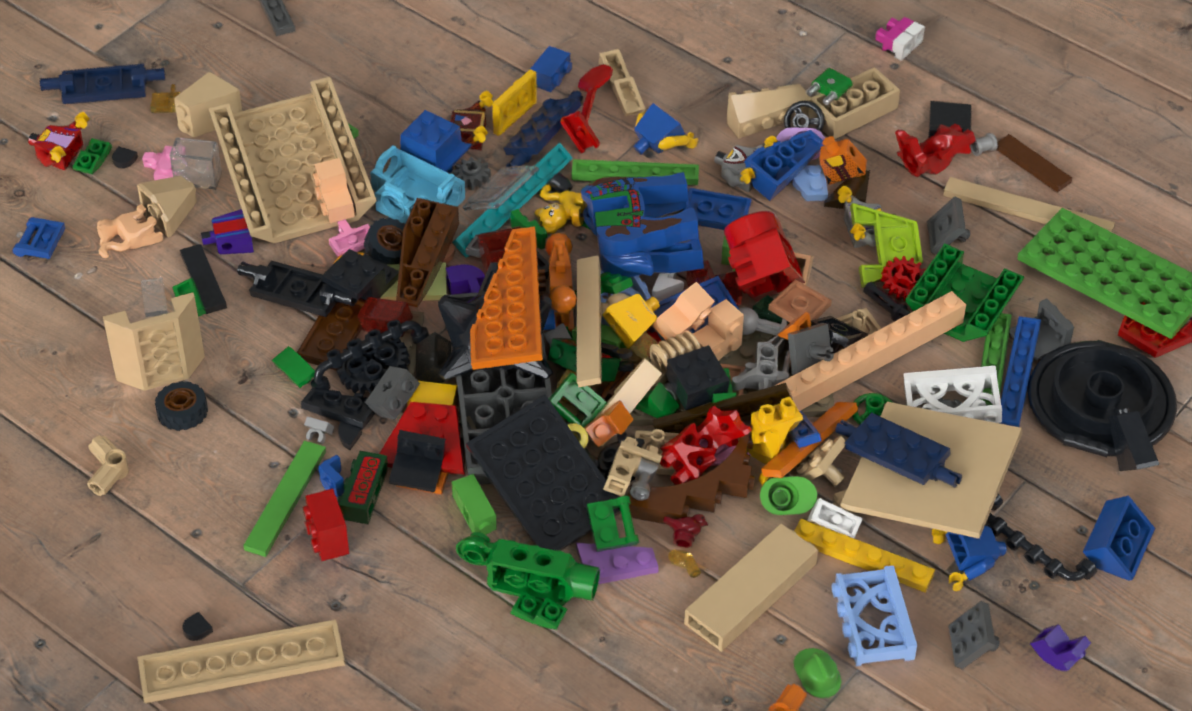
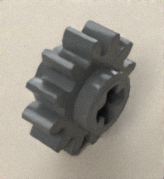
[453,157,491,190]

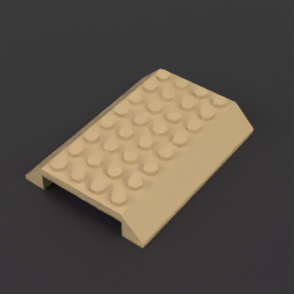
[209,77,376,243]

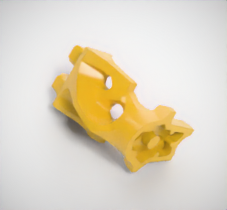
[748,397,803,464]

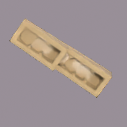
[599,49,645,116]
[595,358,662,447]

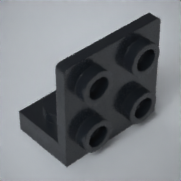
[389,430,446,492]

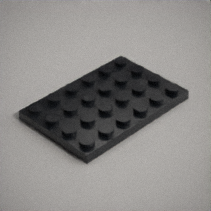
[466,395,621,551]

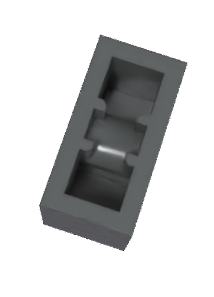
[365,366,420,420]

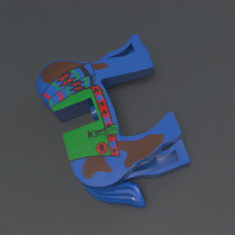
[581,172,704,277]

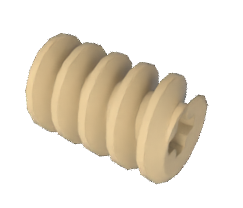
[650,331,701,371]

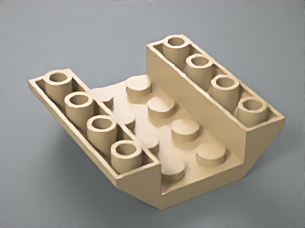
[103,293,205,391]

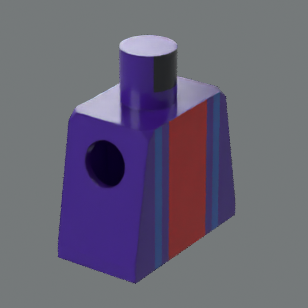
[201,209,254,255]

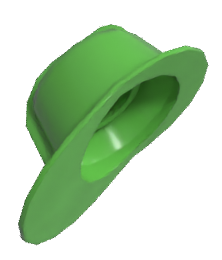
[760,476,817,515]
[793,648,841,698]

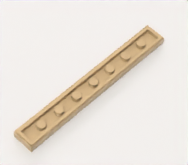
[943,177,1115,232]
[577,255,602,387]

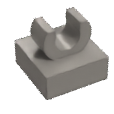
[304,416,335,444]

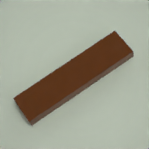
[996,134,1072,193]

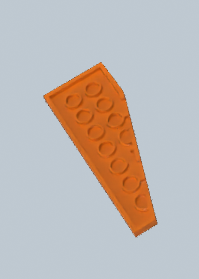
[470,226,543,370]

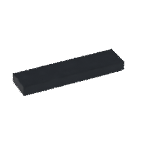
[180,244,227,314]

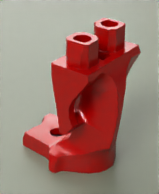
[895,124,976,177]
[660,406,752,485]

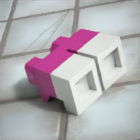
[875,17,925,61]

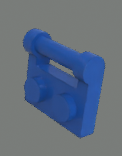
[12,217,65,259]

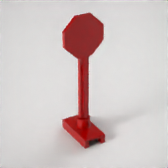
[560,64,613,153]

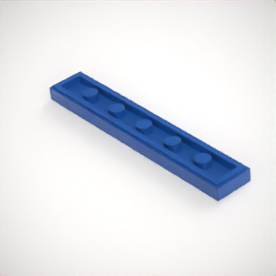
[999,316,1041,427]

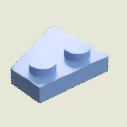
[792,165,828,201]

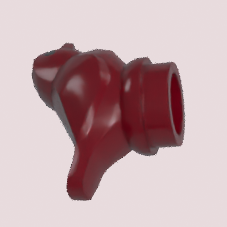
[663,514,708,548]

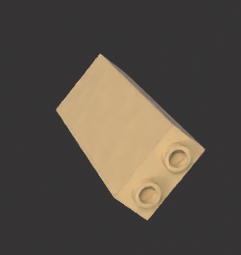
[684,524,818,652]

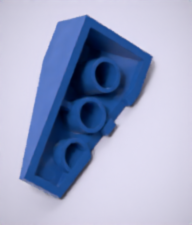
[744,130,823,201]

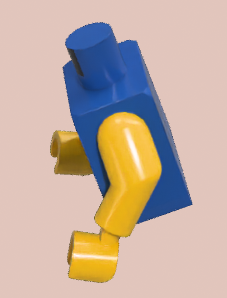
[633,103,699,155]

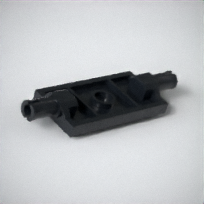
[237,261,358,317]

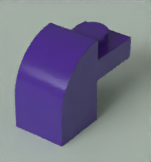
[446,264,485,295]
[1030,624,1091,671]

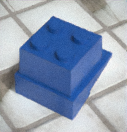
[400,110,471,173]

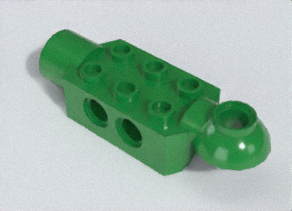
[456,532,600,606]

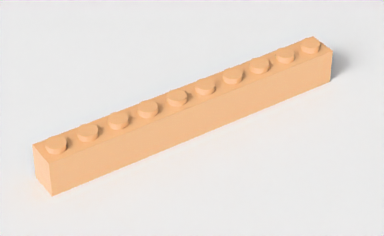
[774,291,966,411]

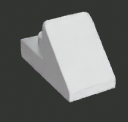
[652,273,684,300]

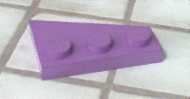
[576,543,658,584]

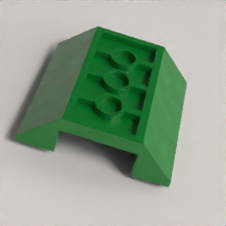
[906,243,1025,342]

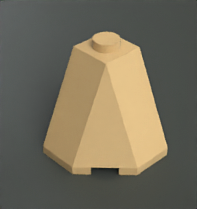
[137,176,197,238]

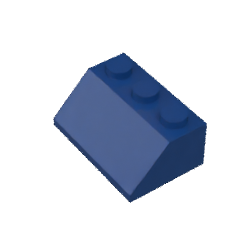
[1083,496,1155,581]

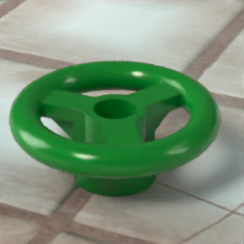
[852,393,893,425]

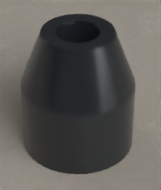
[549,172,573,193]

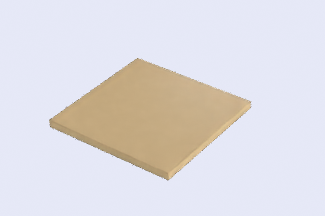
[841,402,1022,539]

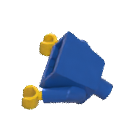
[932,526,1007,591]

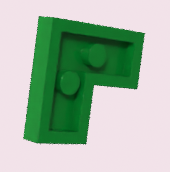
[574,272,633,297]

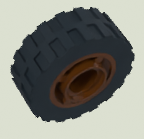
[364,218,406,265]
[155,381,208,431]

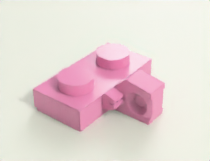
[143,146,186,180]
[329,219,370,257]

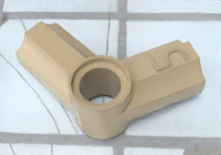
[87,435,129,496]

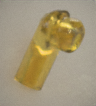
[668,549,701,578]

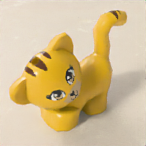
[535,185,587,234]

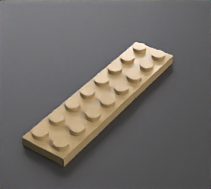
[138,620,345,704]

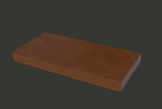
[297,299,374,371]

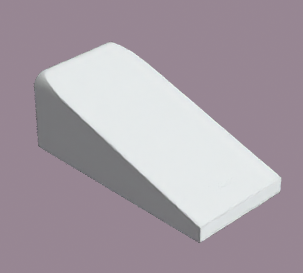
[807,498,863,538]

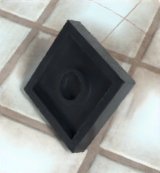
[811,316,868,354]

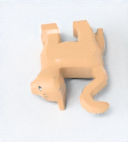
[97,204,163,258]

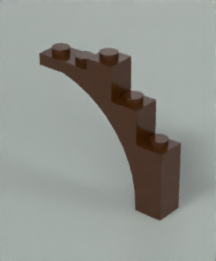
[628,425,755,525]

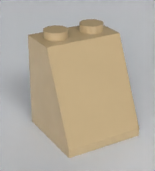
[174,72,242,137]

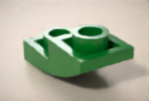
[72,138,112,174]
[510,209,547,250]
[272,346,315,388]
[510,591,568,630]

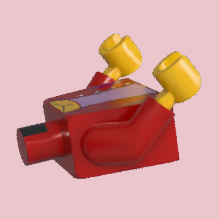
[28,112,90,171]

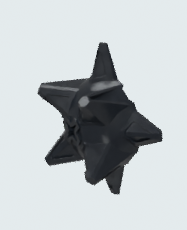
[438,262,553,380]

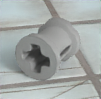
[970,133,998,156]

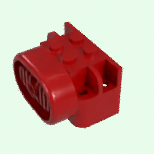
[724,211,805,302]

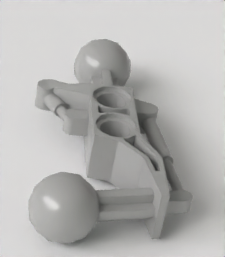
[731,307,791,416]

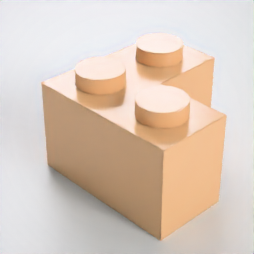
[312,158,355,223]
[652,282,715,340]
[693,299,744,361]

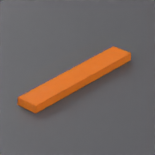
[761,402,858,478]

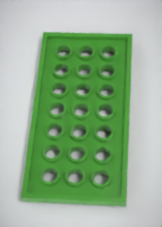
[1017,208,1192,339]

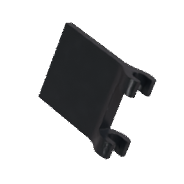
[928,101,972,138]

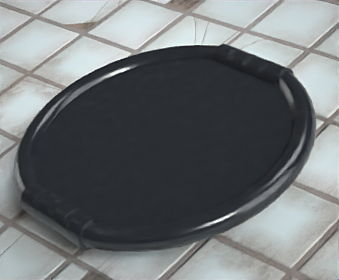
[1028,340,1177,458]

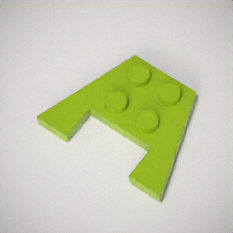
[850,203,923,288]

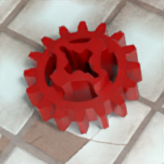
[880,256,926,301]

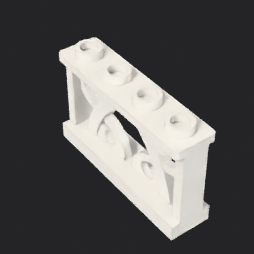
[904,366,1002,423]

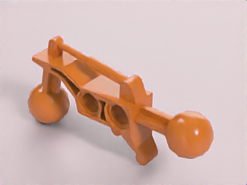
[545,233,577,331]

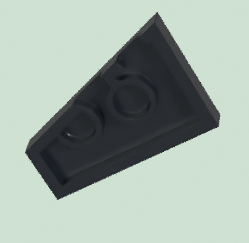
[301,388,376,430]

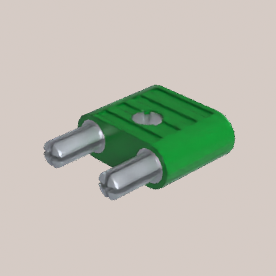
[806,68,853,105]

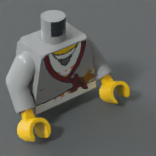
[714,136,778,192]

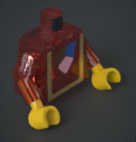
[450,90,493,151]

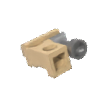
[603,437,662,500]

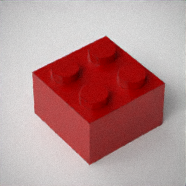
[302,488,349,562]

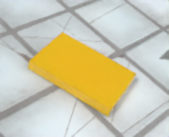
[492,69,537,136]

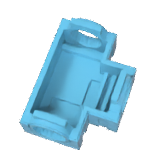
[370,145,466,224]

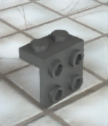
[1009,298,1074,360]

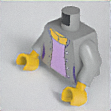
[837,186,896,248]

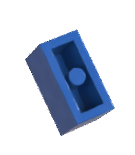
[530,46,572,92]

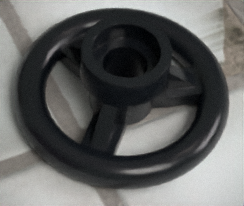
[784,100,824,132]

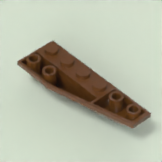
[396,198,459,308]

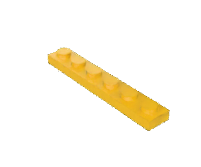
[794,519,935,593]

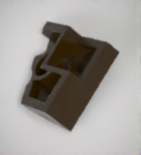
[824,170,870,209]

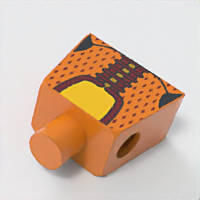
[820,136,867,185]

